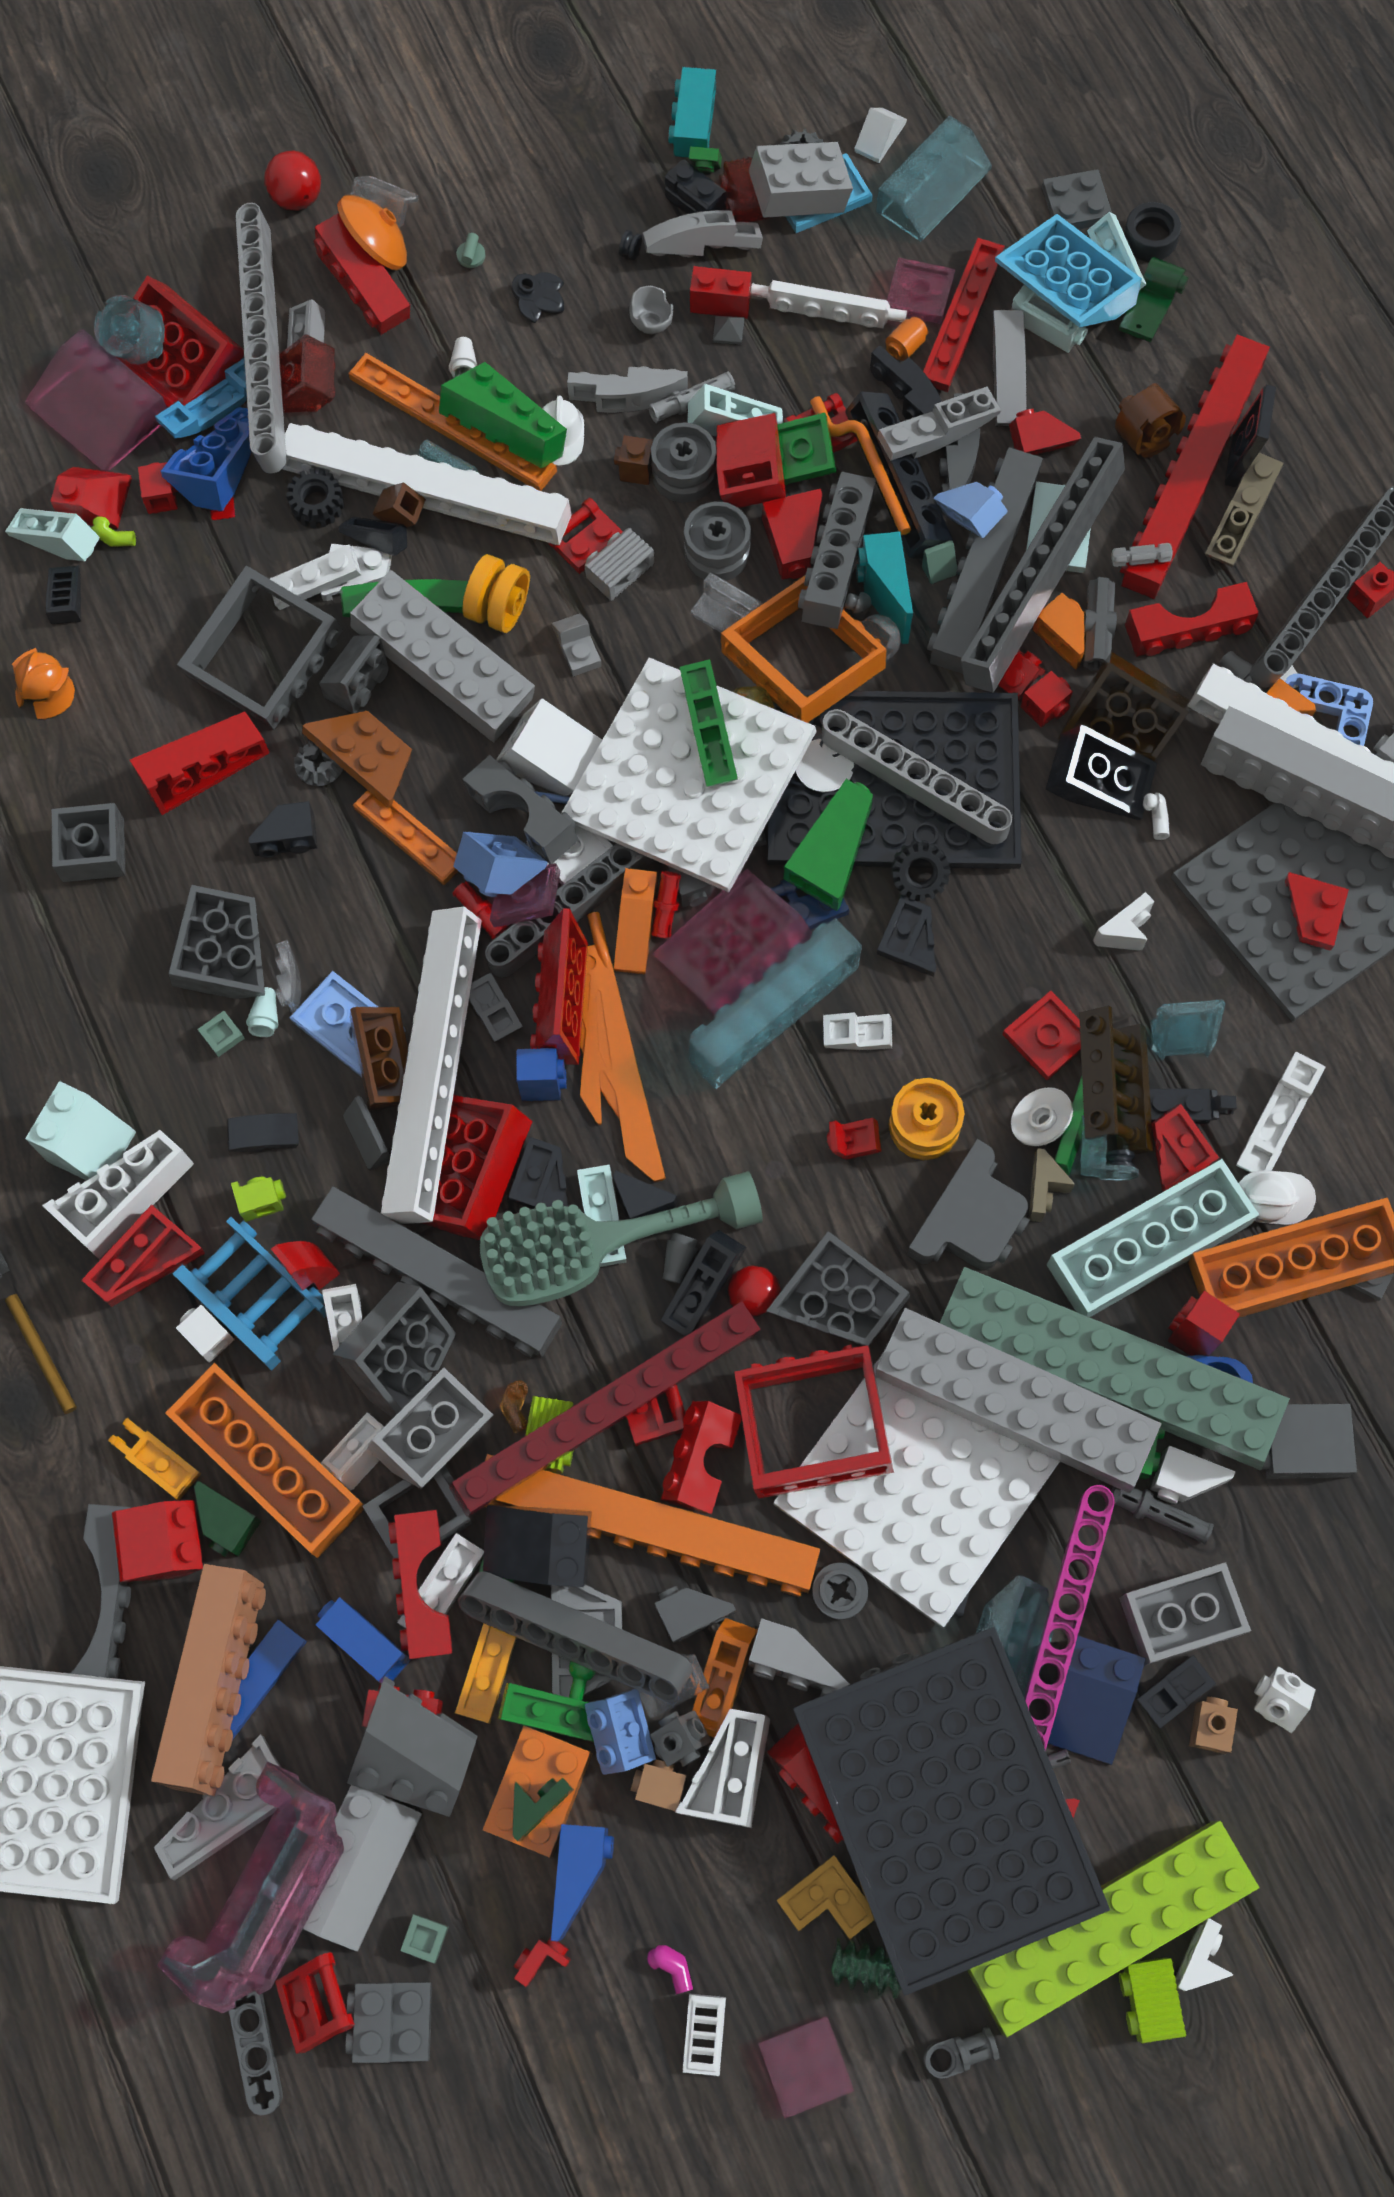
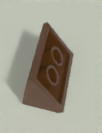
[349,1007,408,1112]

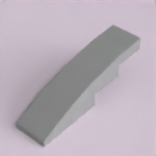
[993,310,1026,426]

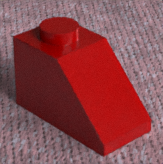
[1009,409,1081,455]

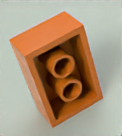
[483,1725,592,1858]

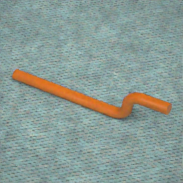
[810,396,911,535]

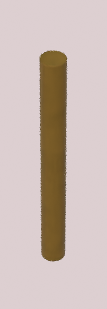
[5,1294,77,1414]

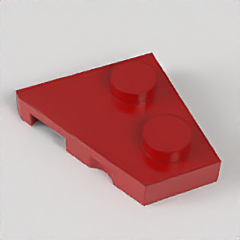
[1285,872,1349,951]
[1151,1104,1219,1192]

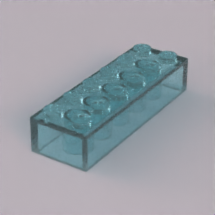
[689,918,862,1090]

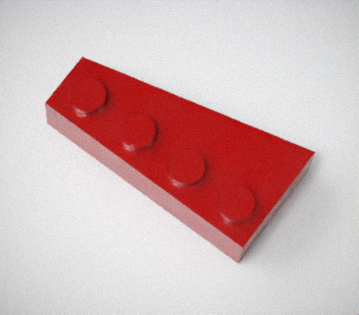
[314,213,410,335]
[130,711,269,815]

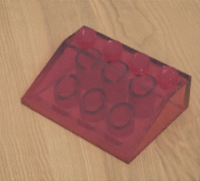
[25,329,167,472]
[653,869,815,1023]

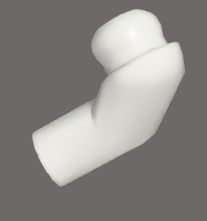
[1143,793,1170,840]

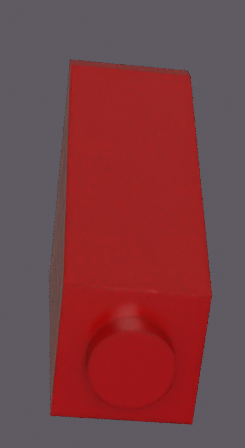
[762,488,822,580]

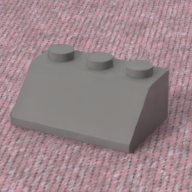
[367,1368,493,1489]

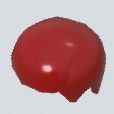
[727,1265,781,1316]

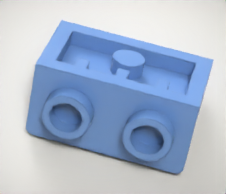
[585,1689,656,1775]

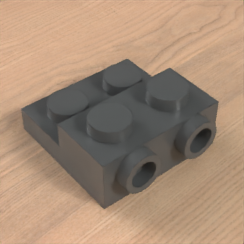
[346,1982,432,2063]

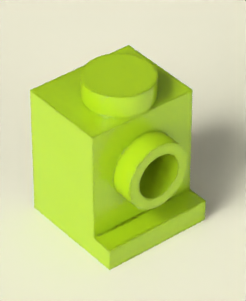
[231,1177,286,1222]

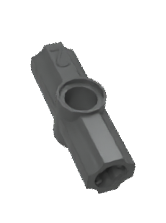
[1083,577,1117,672]

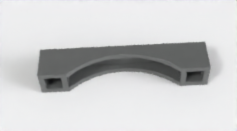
[70,1504,131,1679]

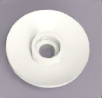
[1011,1087,1073,1146]

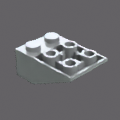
[748,1618,850,1696]

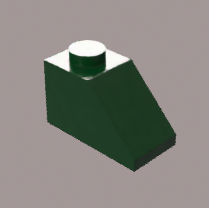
[194,1481,261,1557]

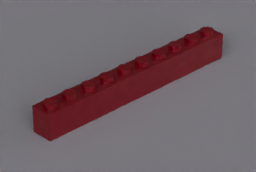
[449,1301,761,1517]

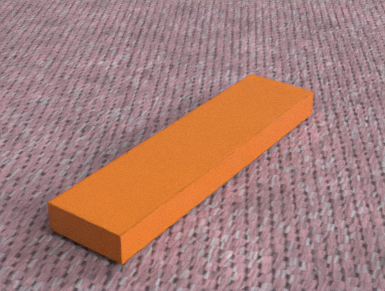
[353,790,458,885]

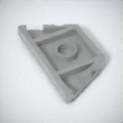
[551,1585,622,1697]

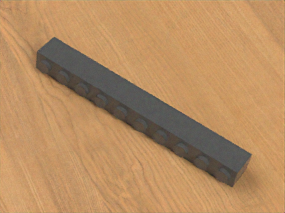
[961,437,1125,693]

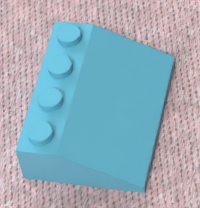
[995,214,1142,328]

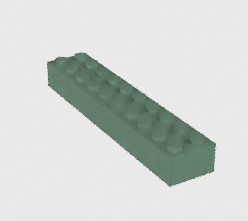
[940,1267,1290,1470]

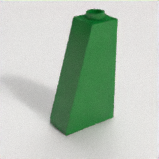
[784,778,873,911]

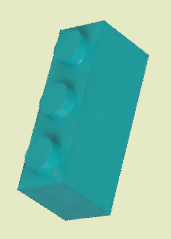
[668,67,716,157]

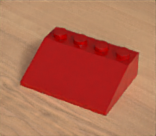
[101,275,244,407]
[530,908,588,1065]
[423,1095,533,1240]

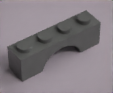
[462,755,579,865]

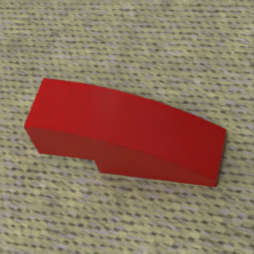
[271,1241,340,1290]

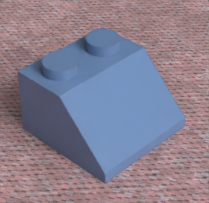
[453,832,548,897]

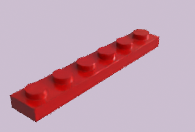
[923,238,1005,392]

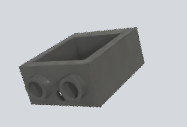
[362,1465,473,1558]

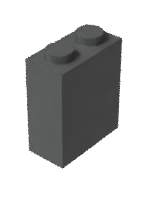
[1262,1404,1357,1479]

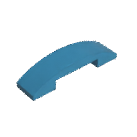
[155,358,247,438]

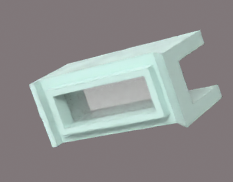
[1011,285,1088,353]

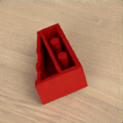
[82,1204,205,1307]
[767,1724,844,1844]

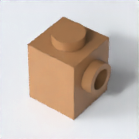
[1189,1697,1238,1754]
[631,1759,687,1812]

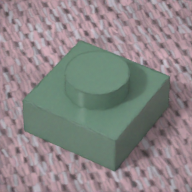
[198,1011,245,1057]
[400,1914,449,1964]

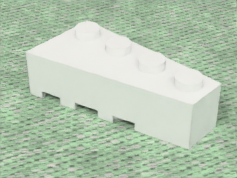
[42,1130,194,1259]

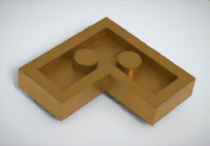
[776,1855,874,1939]

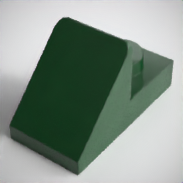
[512,1778,574,1842]

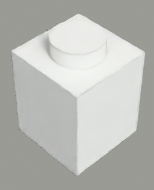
[176,1305,234,1363]

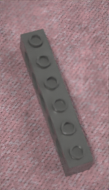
[798,472,876,629]

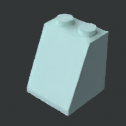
[25,1081,136,1181]

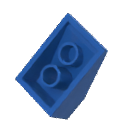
[551,1824,614,1941]

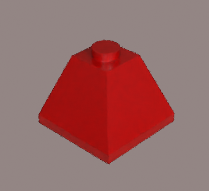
[50,467,132,529]

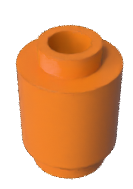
[885,317,928,361]

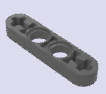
[224,1965,283,2116]

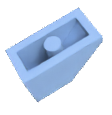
[934,482,1008,538]

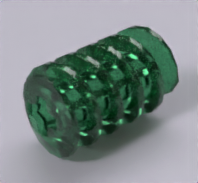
[831,1937,901,1999]

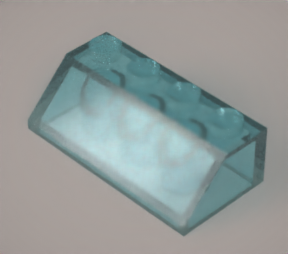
[876,115,992,242]

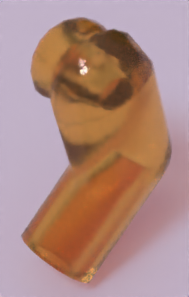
[500,1380,528,1434]

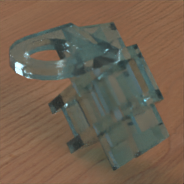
[1080,1115,1139,1180]

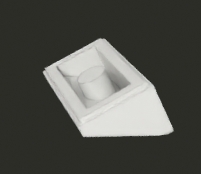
[321,1412,384,1490]

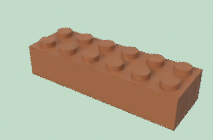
[151,1564,266,1797]

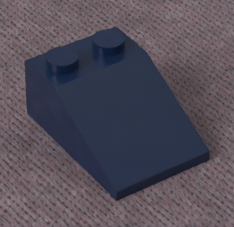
[1048,1636,1146,1765]

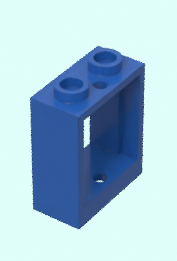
[316,1597,412,1683]

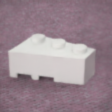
[675,1709,770,1828]

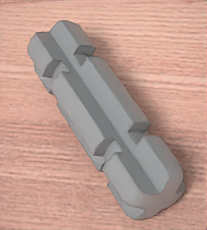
[1111,543,1173,567]

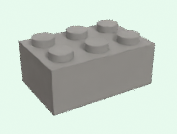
[749,142,853,217]
[1119,1562,1251,1666]

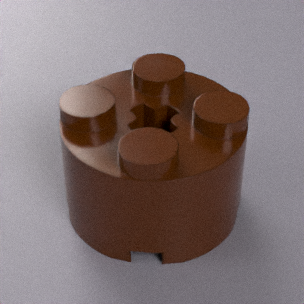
[1115,383,1186,458]

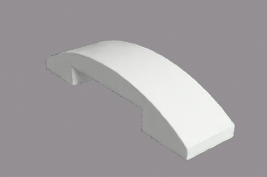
[1236,1052,1325,1173]

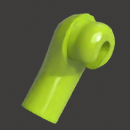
[91,517,136,547]

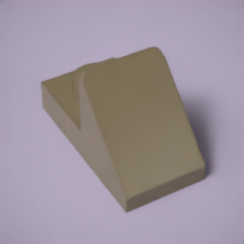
[1028,1148,1075,1222]

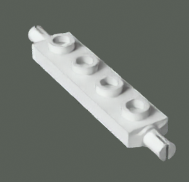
[750,280,907,328]

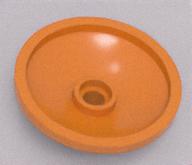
[337,195,407,270]

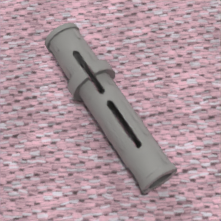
[648,371,735,423]

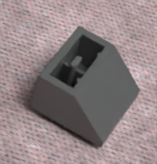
[319,635,388,714]

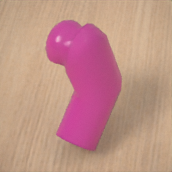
[647,1945,693,1994]

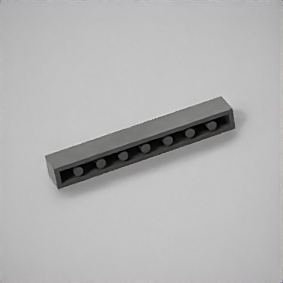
[927,447,1043,674]
[311,1187,562,1358]

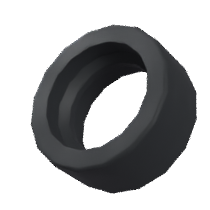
[1124,202,1181,261]

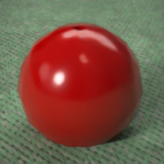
[264,150,321,211]

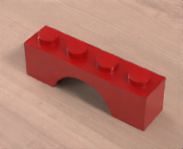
[1125,582,1258,657]
[388,1509,452,1659]

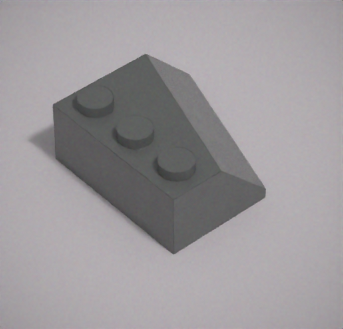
[169,885,265,999]
[766,1231,910,1346]
[332,1282,456,1418]
[347,1676,477,1817]

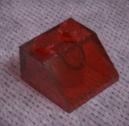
[279,334,336,413]

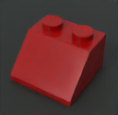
[112,1500,203,1582]

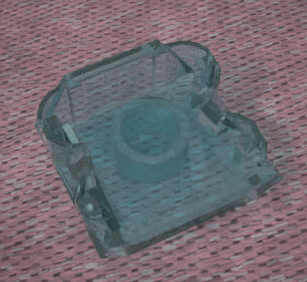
[1150,1000,1226,1061]

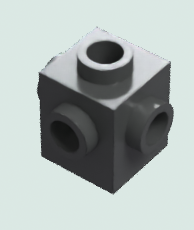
[650,1710,712,1767]

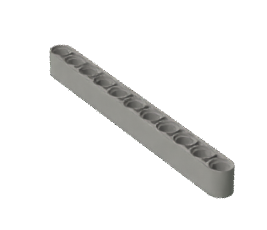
[236,203,286,473]

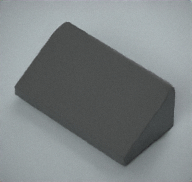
[343,1096,390,1170]

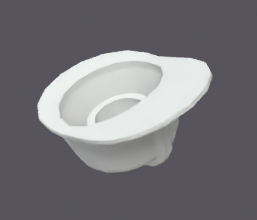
[543,396,584,466]
[1239,1170,1316,1225]

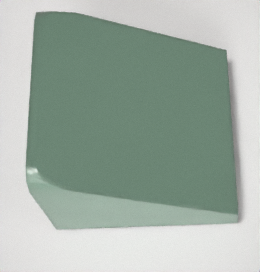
[922,541,957,584]

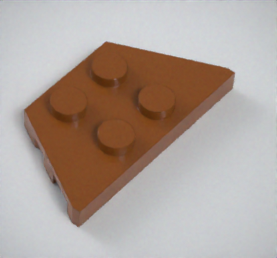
[302,711,412,808]

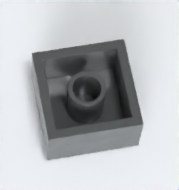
[51,803,126,882]

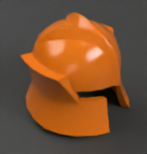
[12,648,75,719]

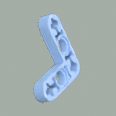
[1285,674,1373,746]

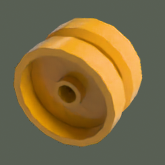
[462,554,530,633]
[888,1078,965,1160]

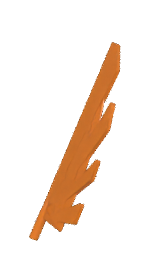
[580,912,665,1182]

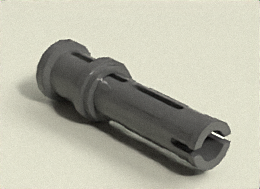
[1111,1486,1213,1544]

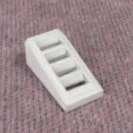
[683,1994,726,2076]

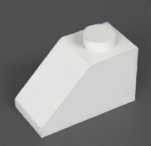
[1150,1446,1235,1504]

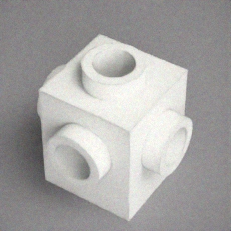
[1254,1666,1316,1733]

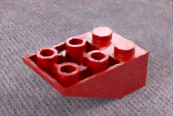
[717,413,786,508]

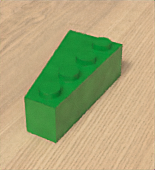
[439,362,567,469]

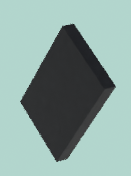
[1225,384,1276,487]

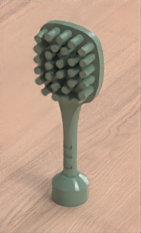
[480,1171,763,1306]

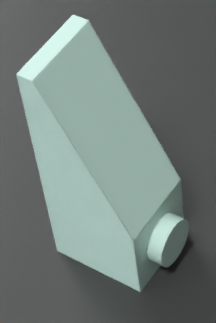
[688,384,783,436]
[5,508,100,561]

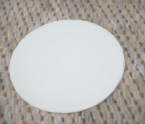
[795,739,854,792]

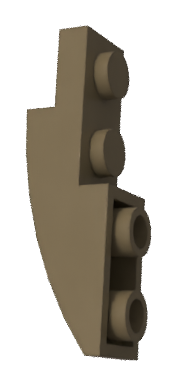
[1205,453,1284,567]

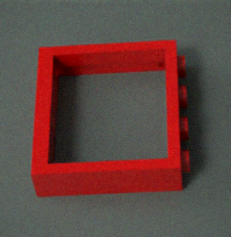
[734,1344,894,1499]

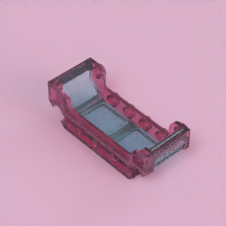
[157,1762,344,2013]

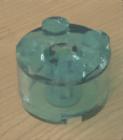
[94,295,165,364]

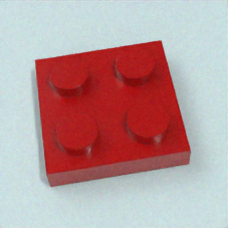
[1002,991,1081,1081]

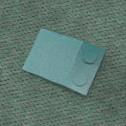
[856,532,913,644]

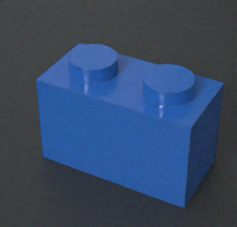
[517,1048,567,1101]

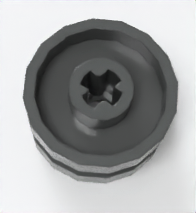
[651,422,717,503]
[684,501,751,582]

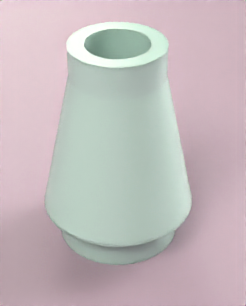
[246,987,278,1037]

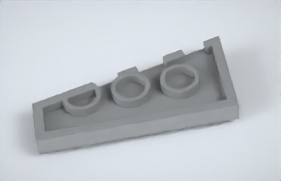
[154,1734,298,1881]

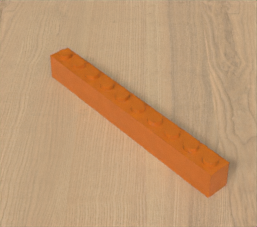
[484,1454,820,1597]

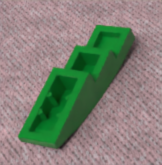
[340,579,468,617]
[679,659,738,787]

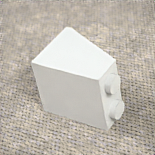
[496,698,602,796]

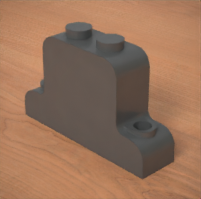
[907,1139,1030,1270]

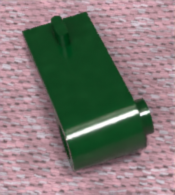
[1118,257,1189,343]

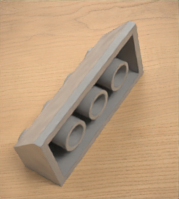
[286,1785,422,1951]

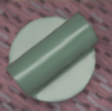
[456,233,486,268]

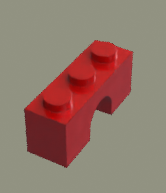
[661,1401,742,1514]

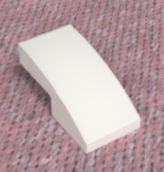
[823,1012,892,1050]

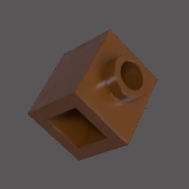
[614,435,653,485]
[373,482,426,527]

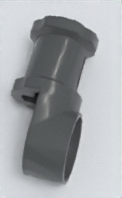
[923,2026,1000,2079]

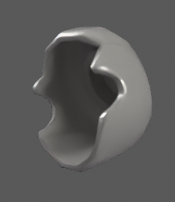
[629,285,673,334]

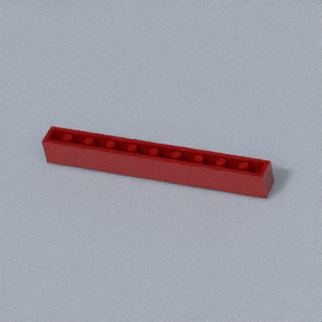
[1120,334,1270,599]

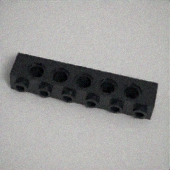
[845,391,953,559]

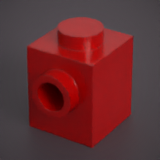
[138,462,178,514]
[1346,562,1394,619]
[1020,671,1073,728]

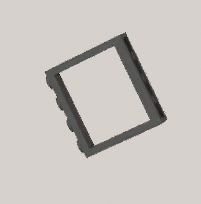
[177,565,343,730]

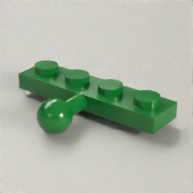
[498,1661,596,1742]

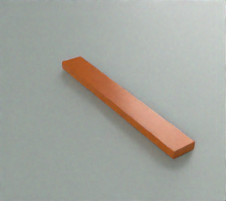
[348,353,557,491]

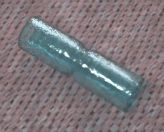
[419,439,478,472]

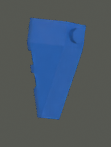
[161,407,252,511]

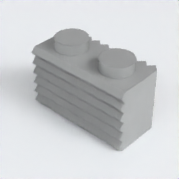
[585,528,654,601]

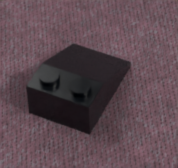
[1045,724,1157,820]
[483,1504,592,1587]

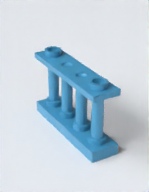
[173,1217,327,1371]

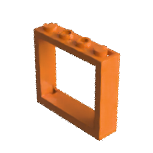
[721,575,887,723]

